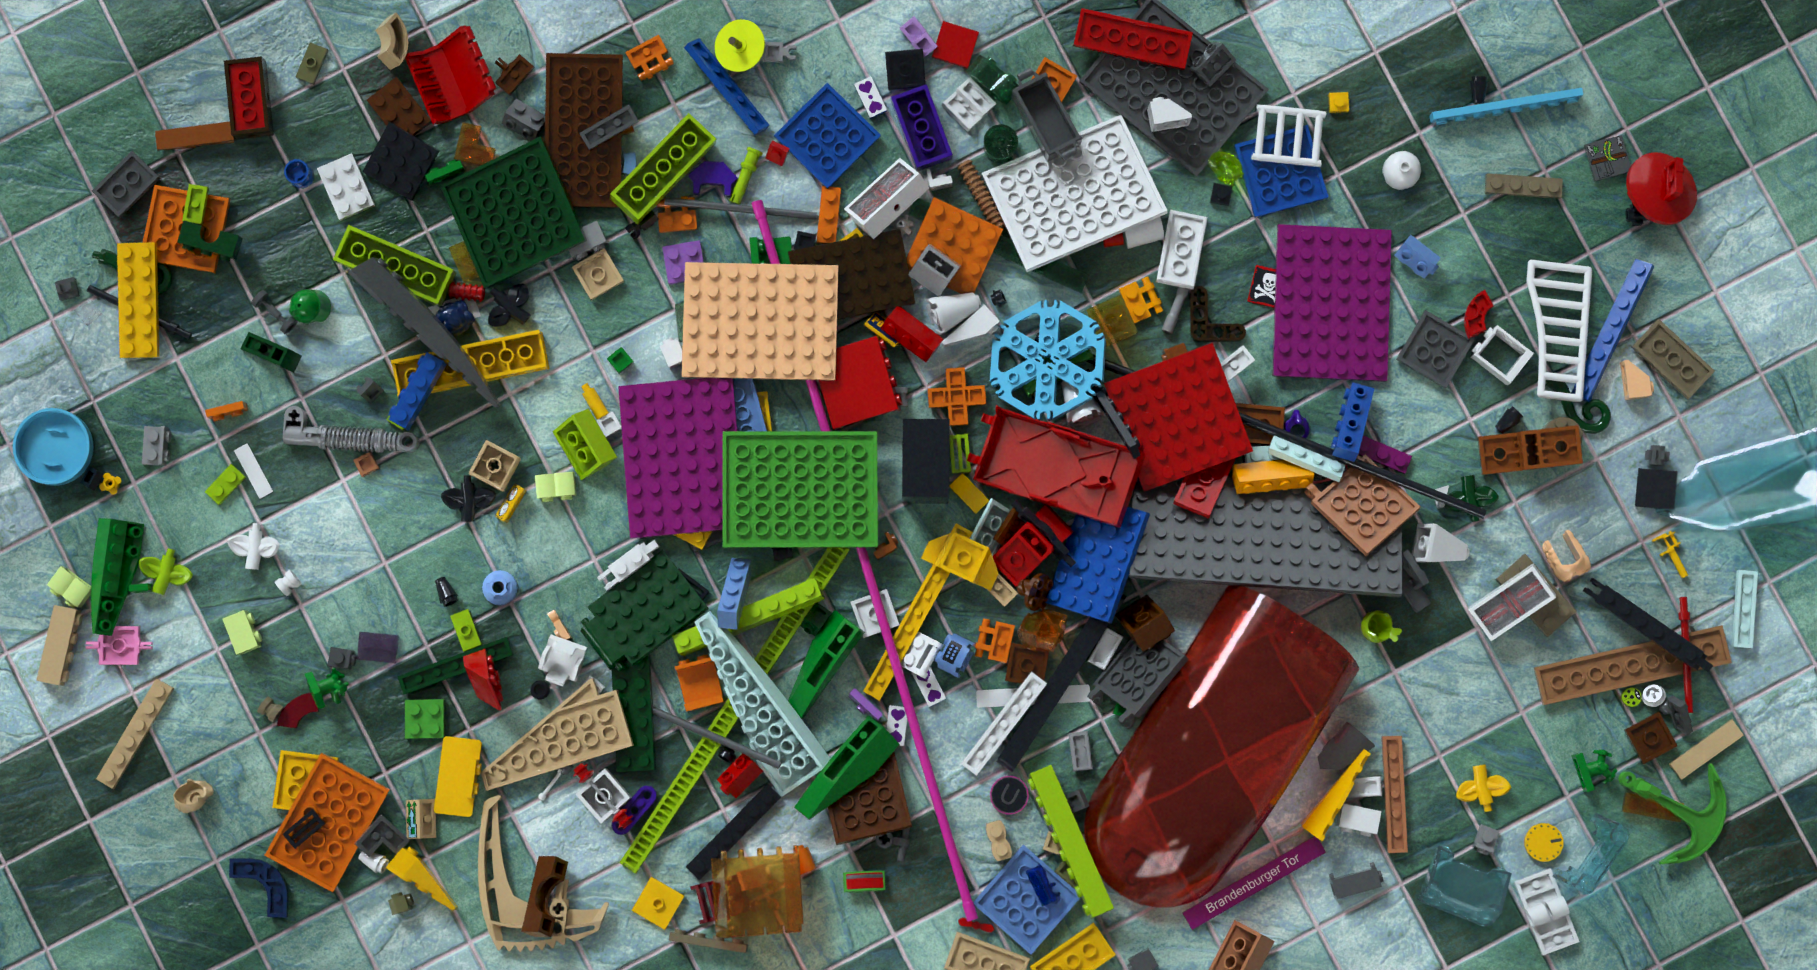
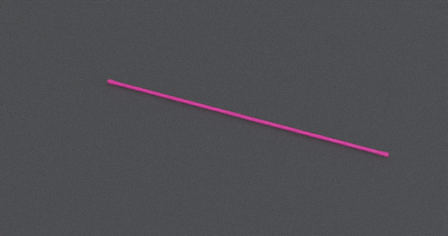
[751,200,978,921]

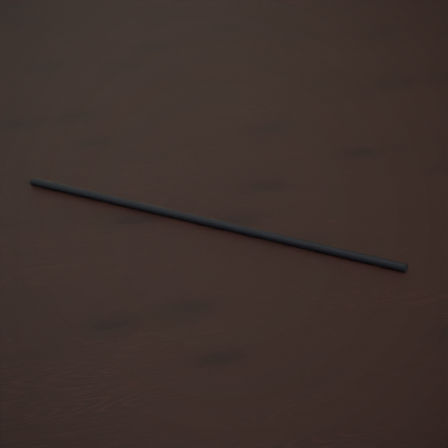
[1035,333,1487,519]

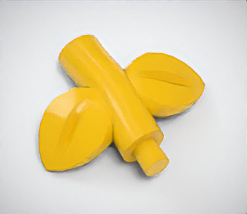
[1456,764,1511,812]

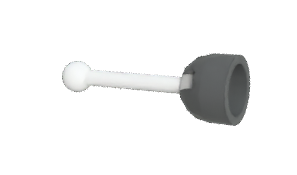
[538,765,574,800]

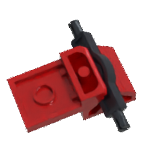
[993,499,1076,587]

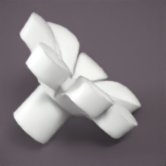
[890,214,914,238]

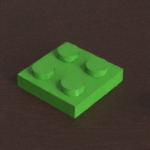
[405,699,445,739]

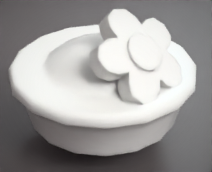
[1642,685,1666,707]

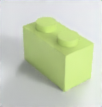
[222,610,262,655]

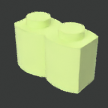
[535,472,577,502]
[47,566,91,608]

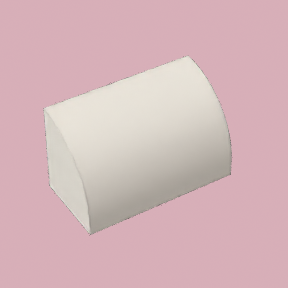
[1123,217,1164,249]

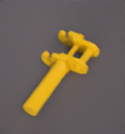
[1652,530,1688,578]

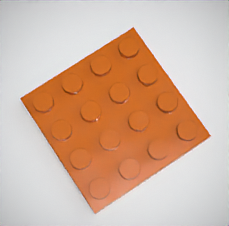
[143,185,231,273]
[906,197,1003,294]

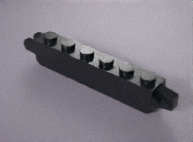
[1583,578,1713,672]

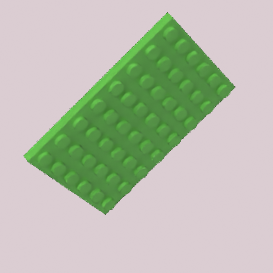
[723,431,878,548]

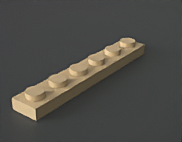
[96,678,174,789]

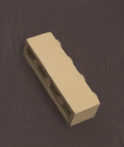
[36,605,83,686]

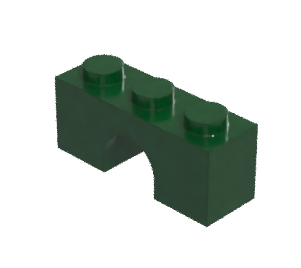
[177,221,243,262]

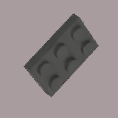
[92,151,160,218]

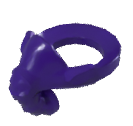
[1284,409,1309,438]

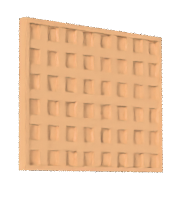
[682,262,839,381]

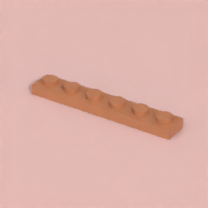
[1381,736,1408,853]

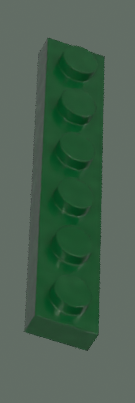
[397,637,514,695]

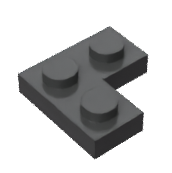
[354,814,410,857]

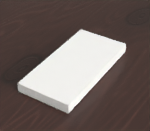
[1156,210,1208,290]

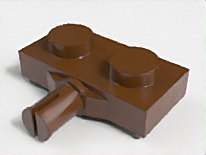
[495,54,535,96]

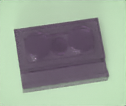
[356,632,399,663]

